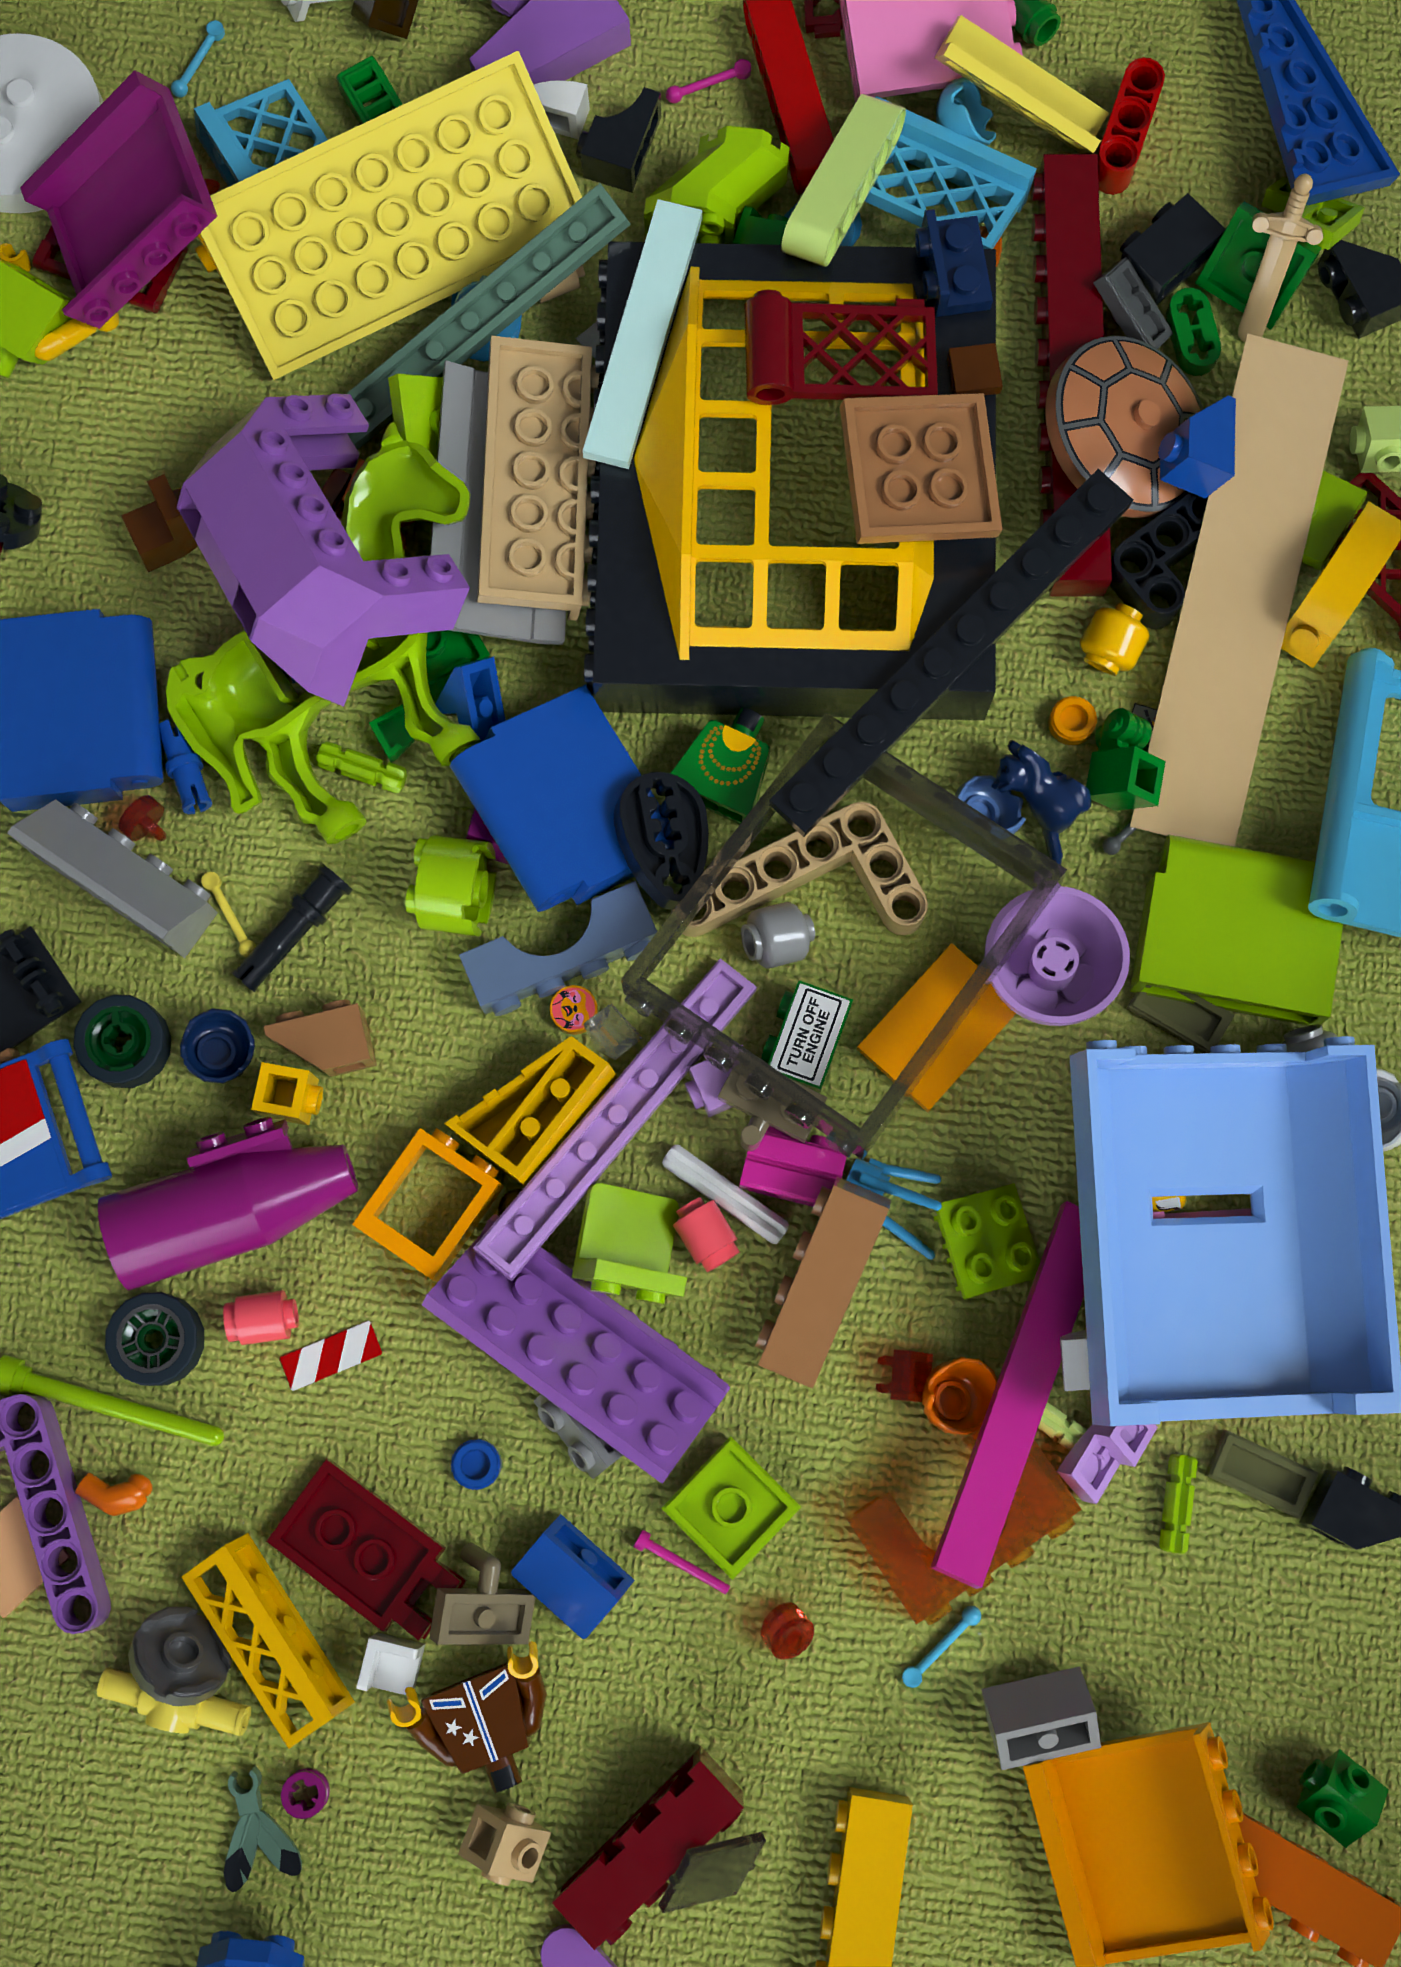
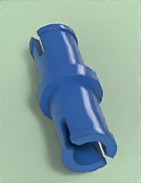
[159,719,213,814]

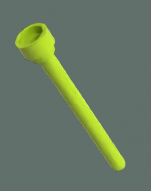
[0,1354,224,1446]

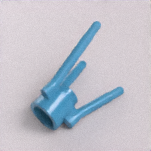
[846,1158,942,1260]

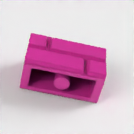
[739,1125,848,1207]

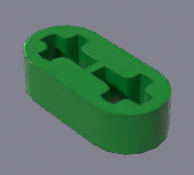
[1166,288,1221,376]

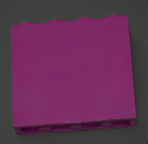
[20,70,218,329]

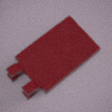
[266,1459,467,1641]

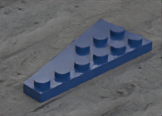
[1237,0,1400,206]

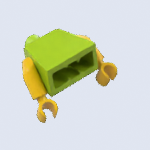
[0,243,119,378]

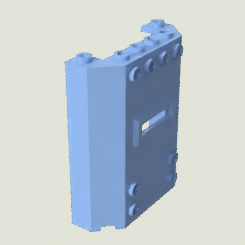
[1069,1036,1401,1426]

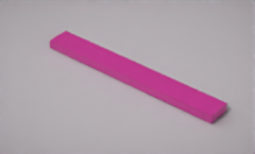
[930,1201,1084,1589]

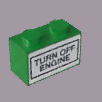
[760,981,853,1094]

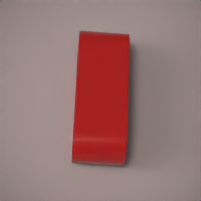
[1098,57,1165,195]

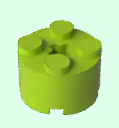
[405,835,496,937]

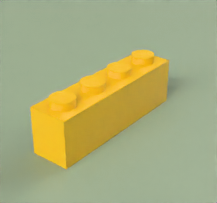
[815,1787,913,1967]

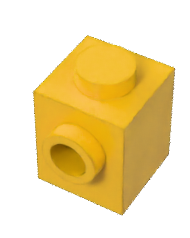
[251,1062,323,1126]

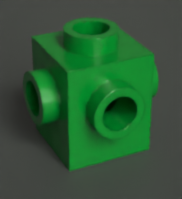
[1296,1749,1389,1848]

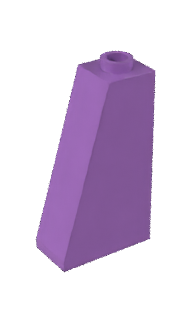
[469,0,631,84]

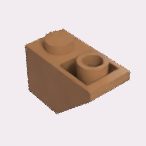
[264,1000,377,1077]

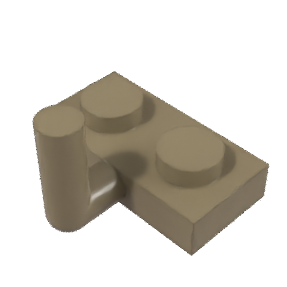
[718,1054,827,1151]
[429,1543,535,1645]

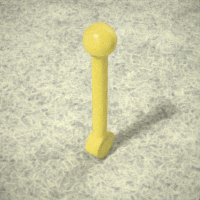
[201,872,257,958]

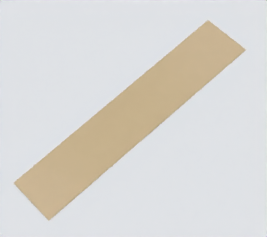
[1130,333,1349,847]

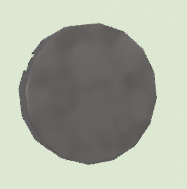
[128,1606,232,1706]

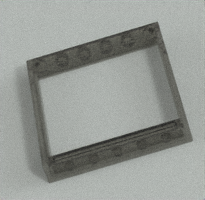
[621,712,1067,1160]

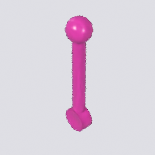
[666,59,751,104]

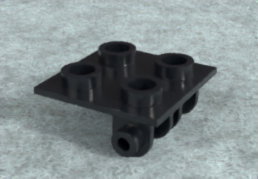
[0,926,82,1053]

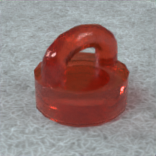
[118,795,167,842]
[761,1602,814,1660]

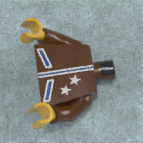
[387,1641,547,1793]

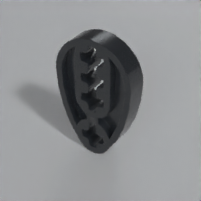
[614,772,709,910]

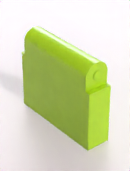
[1130,834,1343,1026]

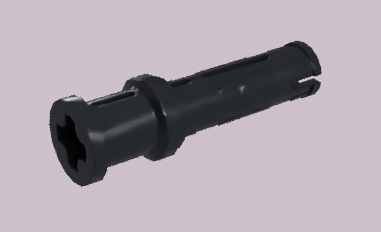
[231,862,353,993]

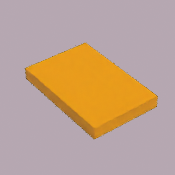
[857,943,1016,1112]

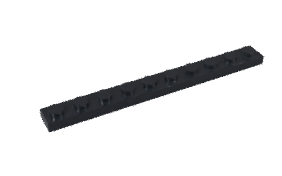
[769,468,1134,837]

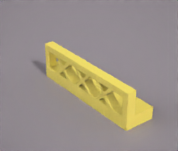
[934,15,1109,154]

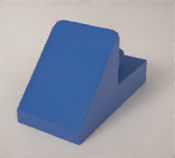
[435,657,506,742]

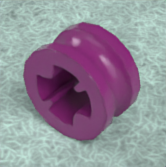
[281,1768,330,1819]

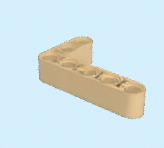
[671,802,928,937]

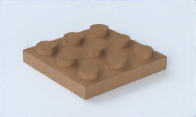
[840,393,1003,544]

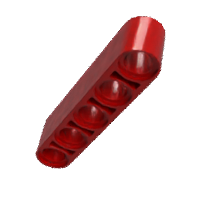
[743,0,834,195]

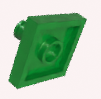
[1195,201,1322,330]

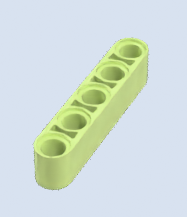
[781,94,906,267]

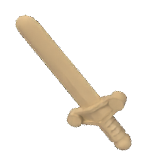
[1238,174,1323,342]

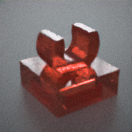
[876,1349,933,1403]

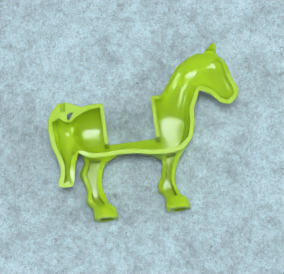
[166,422,481,844]

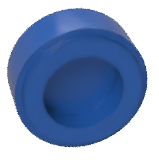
[451,1439,502,1490]

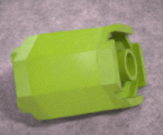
[644,126,790,244]

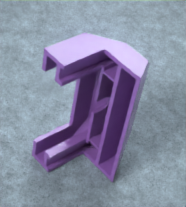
[177,394,470,707]

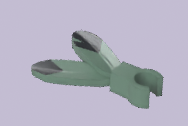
[224,1766,302,1892]

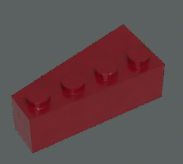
[552,1746,744,1950]

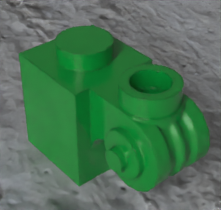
[1086,708,1166,811]

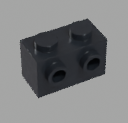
[1119,193,1226,305]

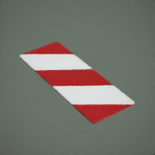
[280,1321,382,1391]

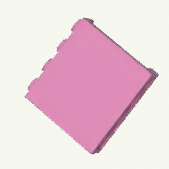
[839,0,1023,103]

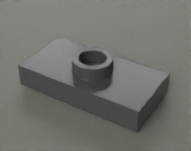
[1093,257,1173,349]

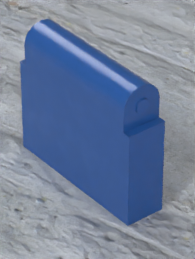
[0,609,164,812]
[450,685,674,912]

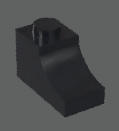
[576,87,662,193]

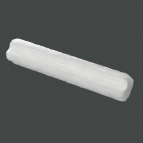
[662,1144,789,1244]

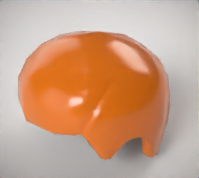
[922,1357,998,1435]

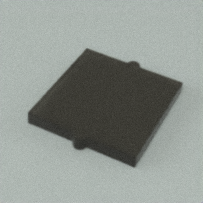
[658,1832,766,1913]

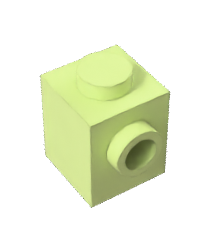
[1349,406,1401,473]

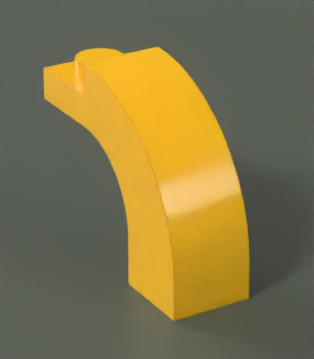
[1281,501,1401,668]

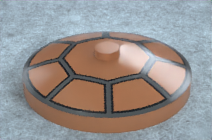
[1045,336,1203,518]

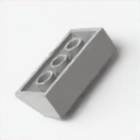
[7,799,218,958]

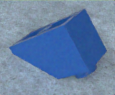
[1158,395,1236,498]

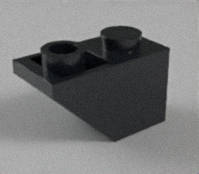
[1317,240,1401,339]
[1299,1466,1401,1550]

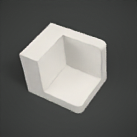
[357,1632,425,1695]

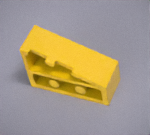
[444,1036,618,1187]

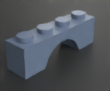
[459,881,659,1016]

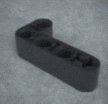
[1110,493,1208,629]

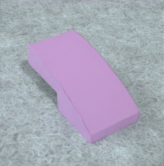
[1056,1424,1158,1504]

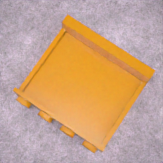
[1023,1722,1274,1967]

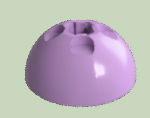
[985,886,1130,1026]

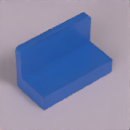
[511,1514,635,1639]

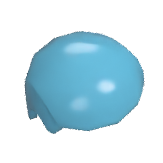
[936,77,996,146]

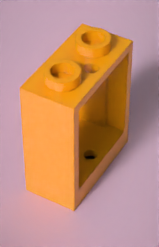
[352,1128,504,1282]

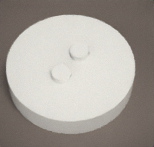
[0,33,104,213]

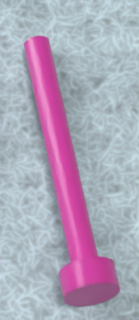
[633,1529,730,1595]

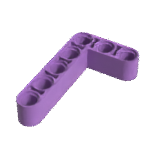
[0,1394,111,1634]

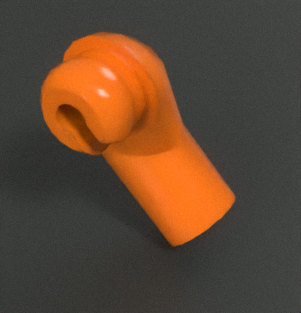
[75,1473,153,1516]

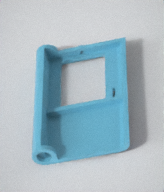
[1308,648,1401,938]

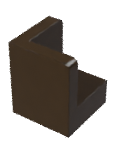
[351,0,418,39]

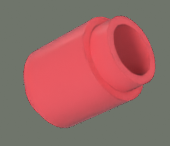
[673,1197,740,1273]
[223,1290,299,1345]

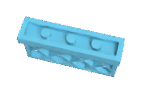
[194,79,328,187]
[865,96,1037,249]

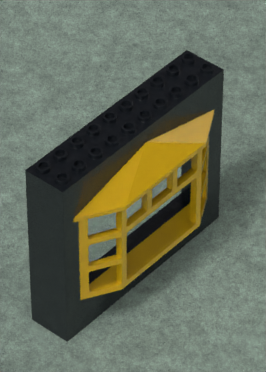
[584,241,996,721]

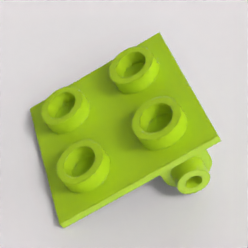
[933,1183,1040,1300]

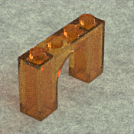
[845,1429,1082,1625]

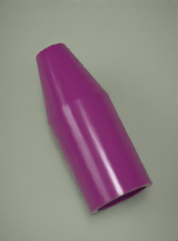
[98,1117,359,1290]

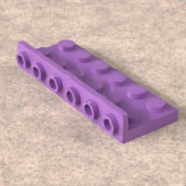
[422,1214,730,1484]

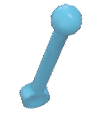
[171,20,225,98]
[902,1606,982,1688]

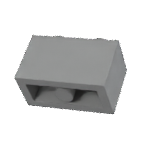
[982,1666,1101,1770]

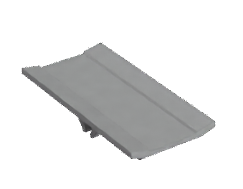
[429,360,566,645]

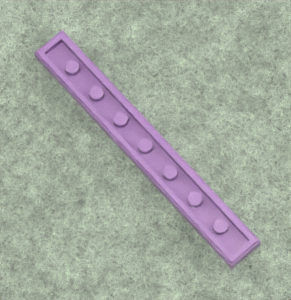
[473,958,757,1282]

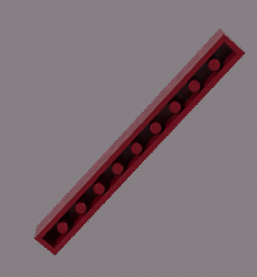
[1030,154,1112,597]

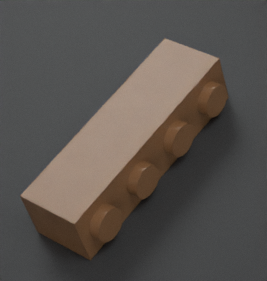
[755,1177,891,1389]

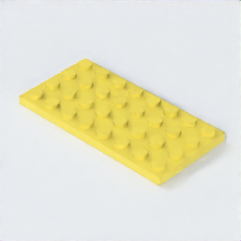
[200,51,582,380]

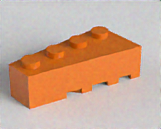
[1239,1812,1401,1967]

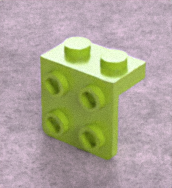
[571,1183,687,1305]

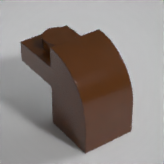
[121,474,198,572]

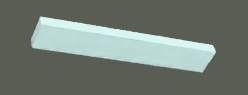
[583,199,703,469]

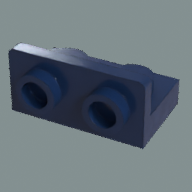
[915,209,993,317]

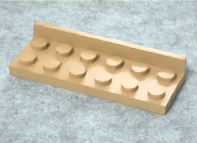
[477,335,599,621]

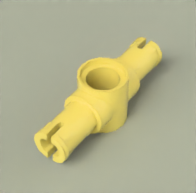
[97,1667,252,1736]

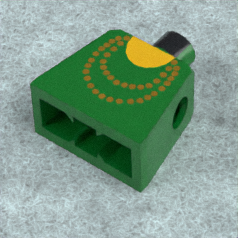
[670,707,770,828]

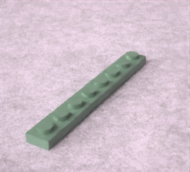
[346,183,631,450]

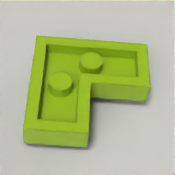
[1261,177,1365,250]

